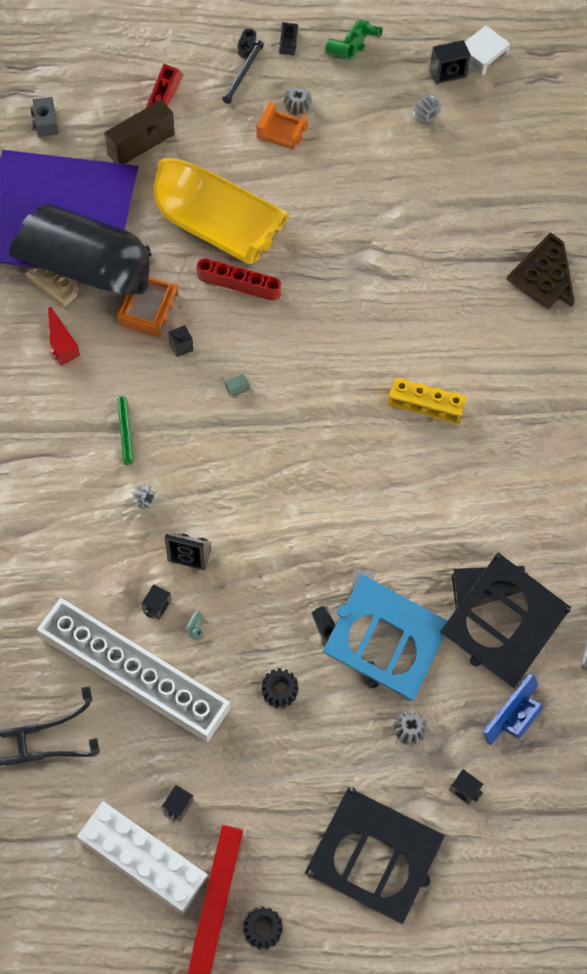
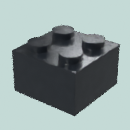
[429,40,471,84]

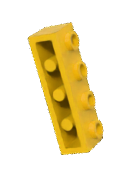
[388,378,467,424]

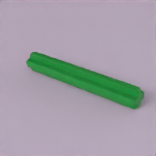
[117,396,134,465]

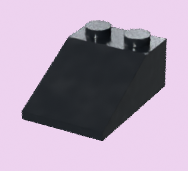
[165,533,211,571]

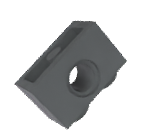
[30,97,58,137]

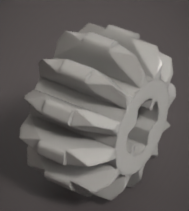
[283,86,312,115]
[413,95,442,125]
[393,709,429,745]

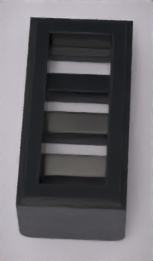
[279,22,298,56]

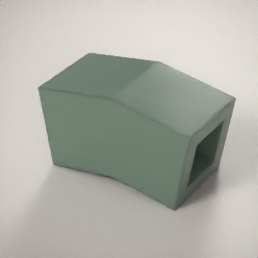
[225,373,251,396]

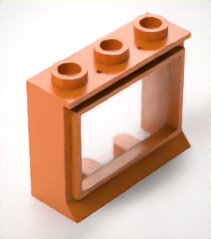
[117,277,179,337]

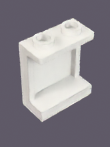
[465,26,510,76]

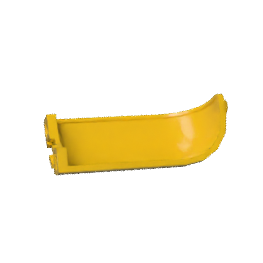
[153,158,290,264]

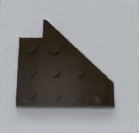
[506,232,575,310]

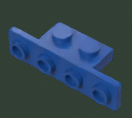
[483,673,543,745]

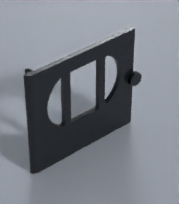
[440,552,572,688]
[305,787,445,925]

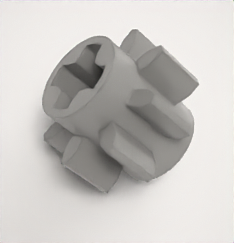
[132,485,156,509]

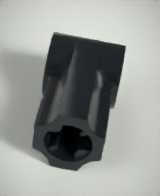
[311,606,335,647]

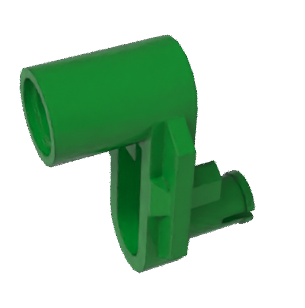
[325,19,383,60]

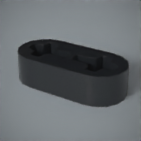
[237,29,256,58]

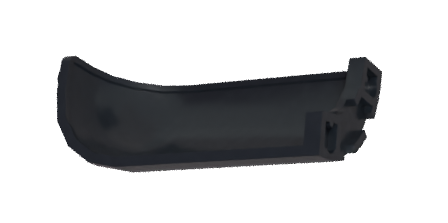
[8,204,150,294]

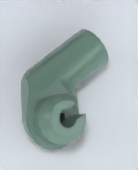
[186,611,204,640]

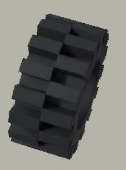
[262,668,298,708]
[243,906,283,950]

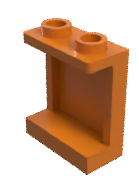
[256,102,309,150]

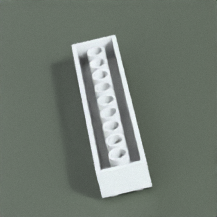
[37,598,230,743]

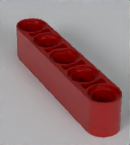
[197,258,281,301]

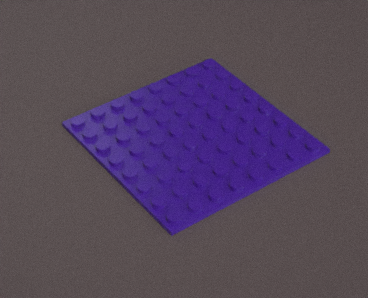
[0,150,139,269]

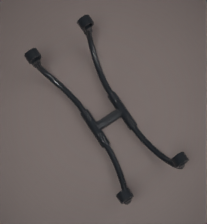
[0,686,100,766]

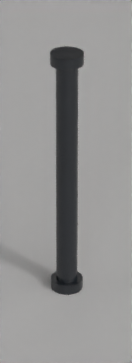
[222,40,264,104]

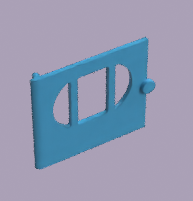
[322,574,447,702]

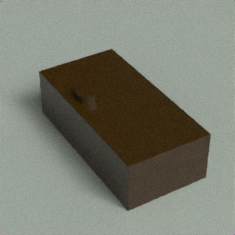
[104,100,175,164]

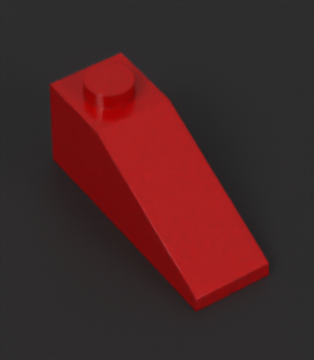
[146,63,183,108]
[48,307,80,366]

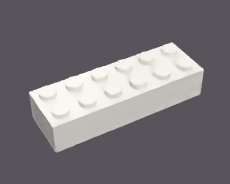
[77,802,208,915]

